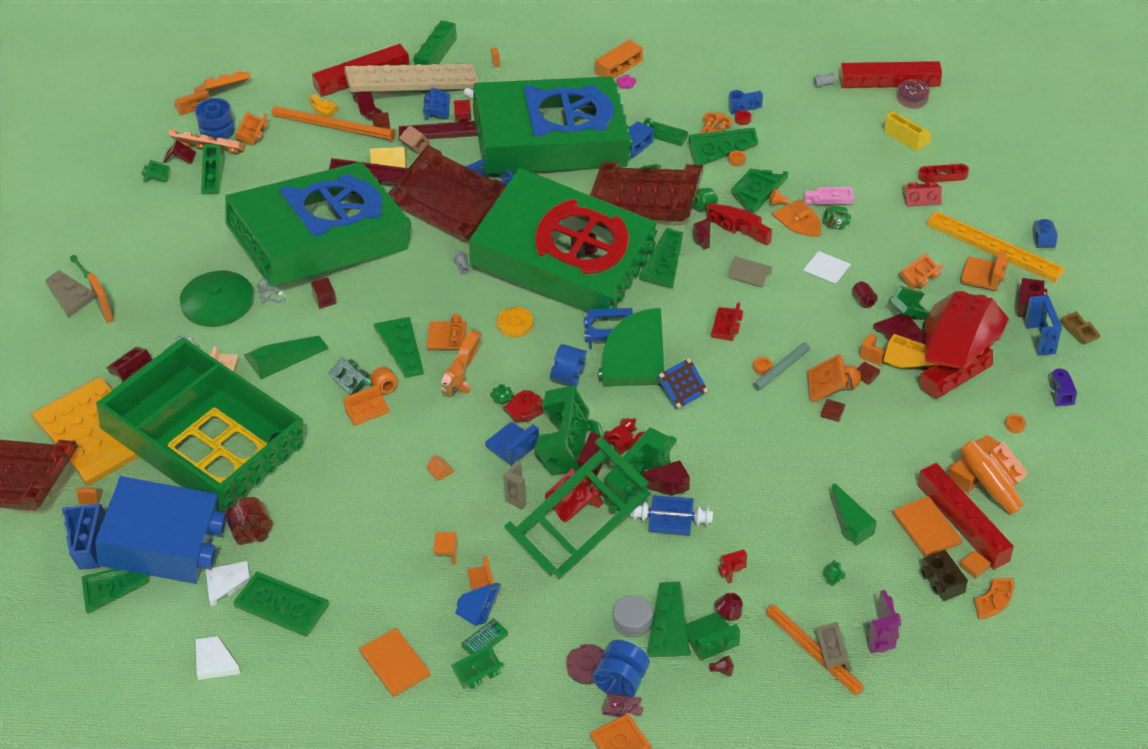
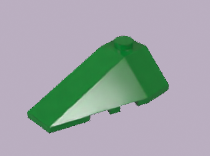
[244,335,328,379]

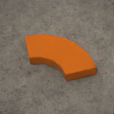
[974,578,1014,619]

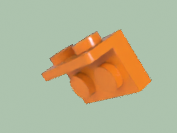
[343,385,390,426]

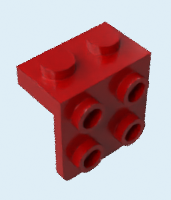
[545,468,604,522]

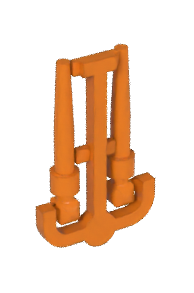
[700,112,732,134]

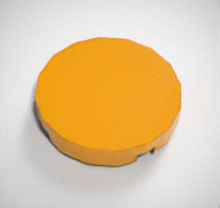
[497,307,534,338]

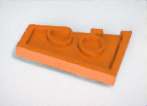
[193,70,251,93]

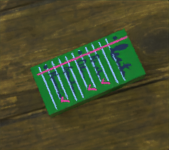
[461,618,508,655]

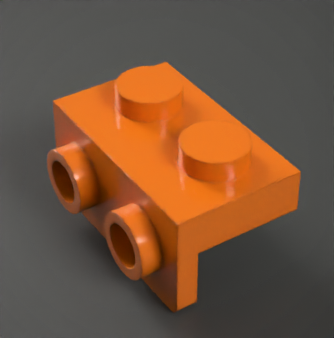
[235,112,268,146]
[899,253,944,289]

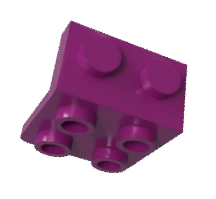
[868,590,901,653]

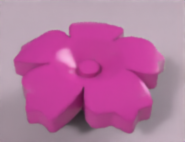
[616,74,636,89]

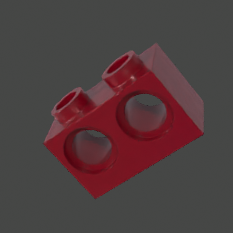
[1017,278,1048,318]

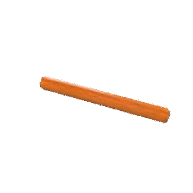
[766,604,864,695]

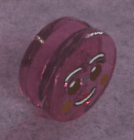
[897,79,930,109]

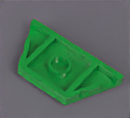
[732,168,788,214]

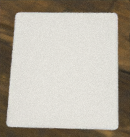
[804,251,851,283]

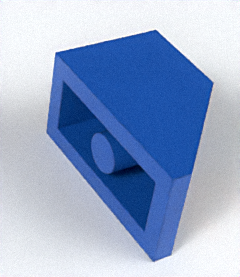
[629,121,654,159]
[455,583,501,625]

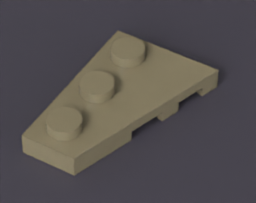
[45,270,94,318]

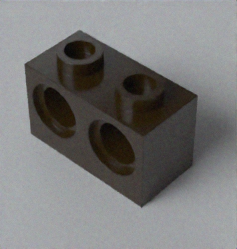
[921,549,968,602]

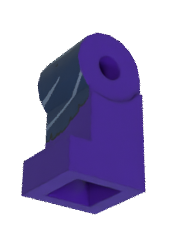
[1050,368,1077,407]

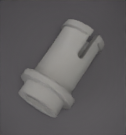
[813,73,835,88]
[453,251,471,274]

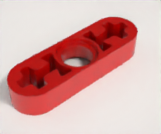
[918,164,969,183]

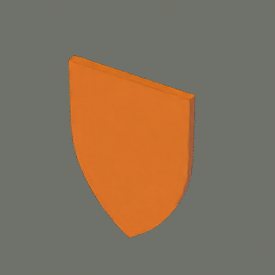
[772,199,821,237]

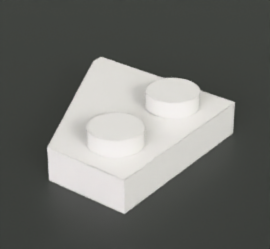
[206,561,250,606]
[196,636,240,680]

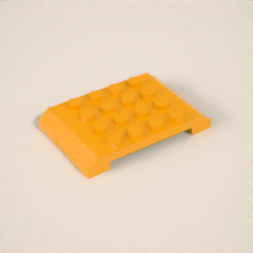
[30,377,140,487]

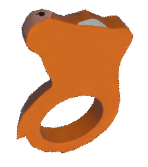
[441,329,482,397]

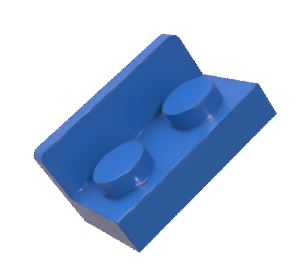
[423,87,450,120]

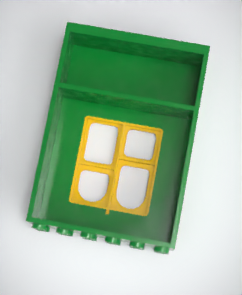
[96,337,304,512]

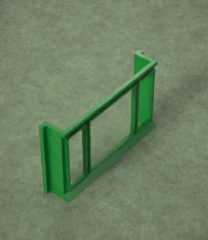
[504,437,651,580]

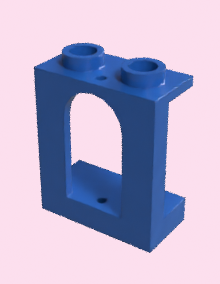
[1024,295,1062,356]
[584,308,633,349]

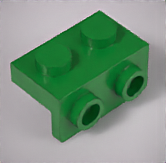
[890,286,930,319]
[451,644,505,689]

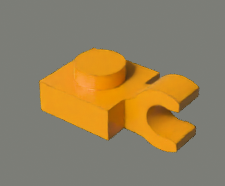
[309,94,338,117]

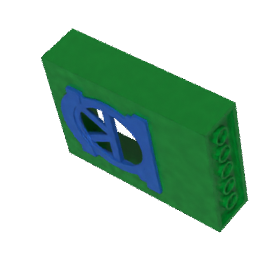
[473,76,632,174]
[225,162,411,287]

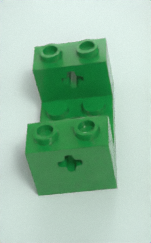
[535,385,590,476]

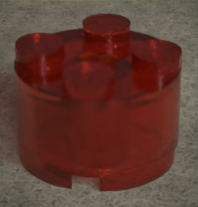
[225,497,273,545]

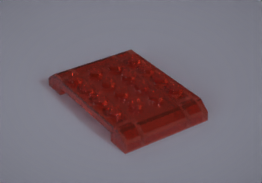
[388,145,507,242]
[590,162,704,221]
[0,440,78,511]

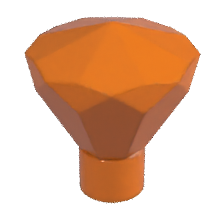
[770,188,789,205]

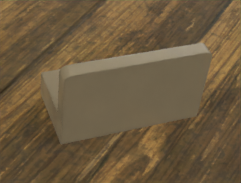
[729,256,773,287]
[503,460,527,510]
[817,622,852,672]

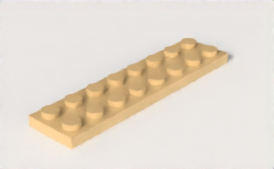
[344,63,479,92]

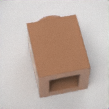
[399,125,430,155]

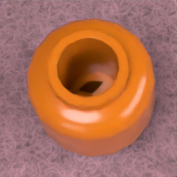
[370,366,398,395]

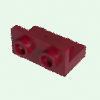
[106,347,152,382]

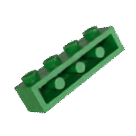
[413,20,457,65]

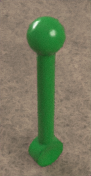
[70,255,90,278]

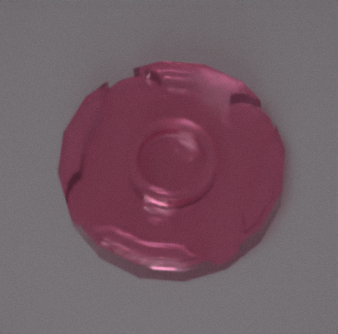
[566,644,604,685]

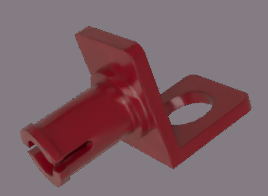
[353,91,382,119]

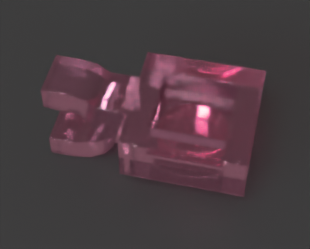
[601,693,643,717]

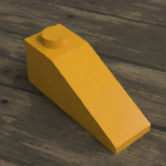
[883,334,938,368]

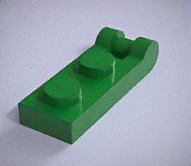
[643,118,688,146]

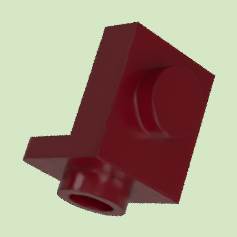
[693,219,711,250]

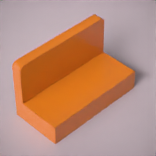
[174,90,210,116]
[467,556,497,604]

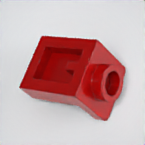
[718,549,748,584]

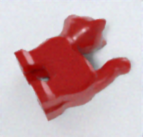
[604,418,645,455]

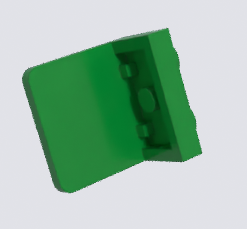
[686,612,740,661]

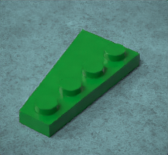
[373,317,424,378]
[647,581,691,657]

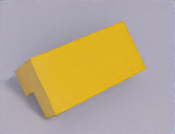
[884,111,932,151]

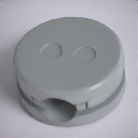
[613,595,653,637]

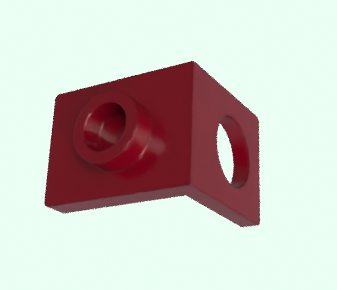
[163,140,196,164]

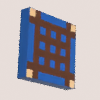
[657,358,708,410]

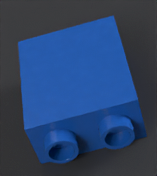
[95,476,227,584]

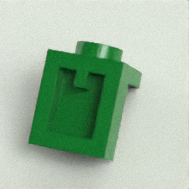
[141,160,170,183]

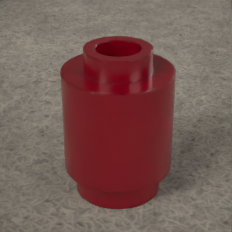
[853,281,878,308]

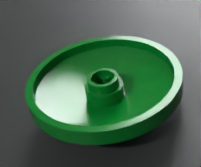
[180,270,254,327]

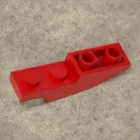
[707,204,772,246]

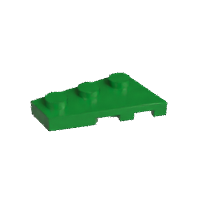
[81,569,148,614]

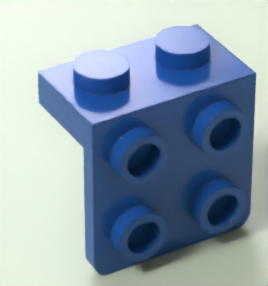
[485,422,539,466]

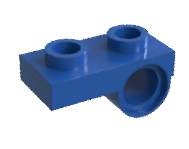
[729,90,763,114]
[1034,219,1058,248]

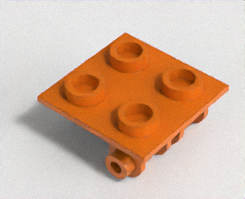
[427,313,467,350]

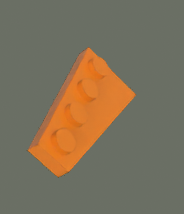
[169,129,245,154]

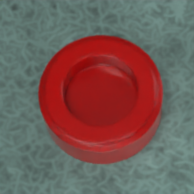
[735,110,751,125]

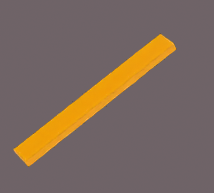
[927,211,1065,283]

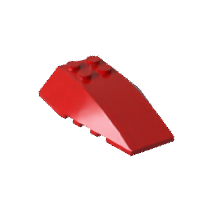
[925,291,1009,370]

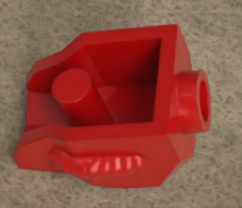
[503,390,543,423]

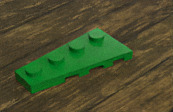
[688,127,759,168]
[639,228,683,288]

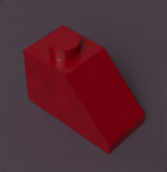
[643,460,690,496]

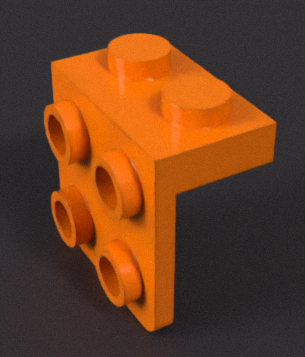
[961,249,1009,291]

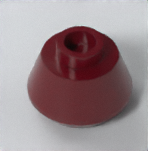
[715,593,743,621]

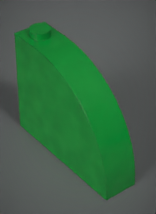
[599,308,664,387]

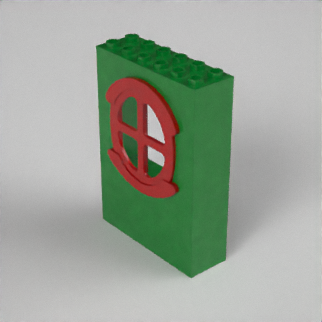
[469,167,657,320]

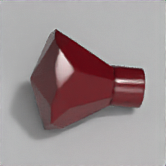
[710,655,734,677]

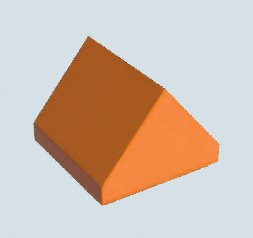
[427,455,454,481]
[76,488,103,504]

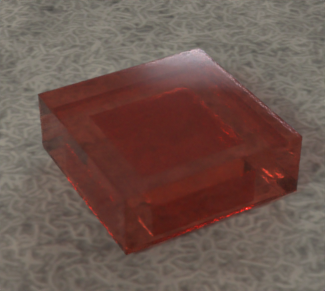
[372,112,390,129]
[857,361,880,385]
[821,399,846,422]

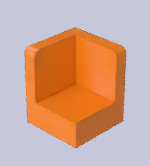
[860,333,886,366]
[434,532,458,564]

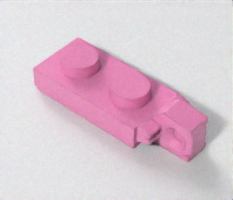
[804,187,854,205]

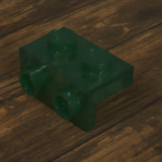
[328,357,372,395]

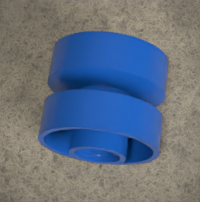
[195,98,235,141]
[593,640,650,699]

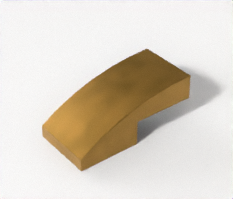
[1060,311,1101,345]

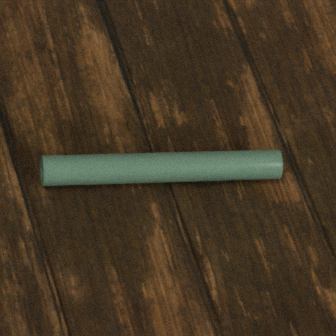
[753,342,810,391]

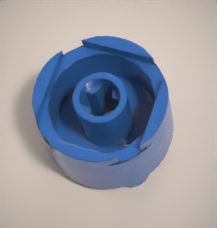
[550,344,587,388]

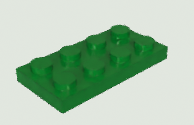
[233,571,329,637]

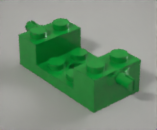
[604,427,677,513]

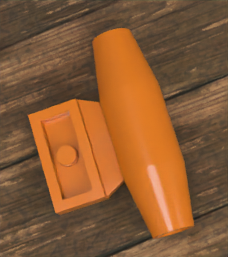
[960,439,1028,515]

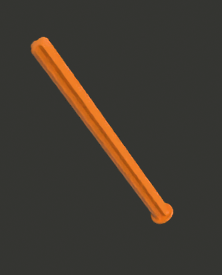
[271,106,396,142]

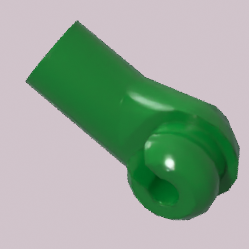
[587,419,604,437]

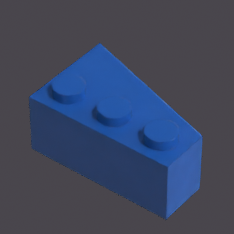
[62,503,106,570]

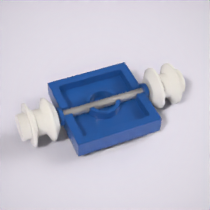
[630,495,713,536]

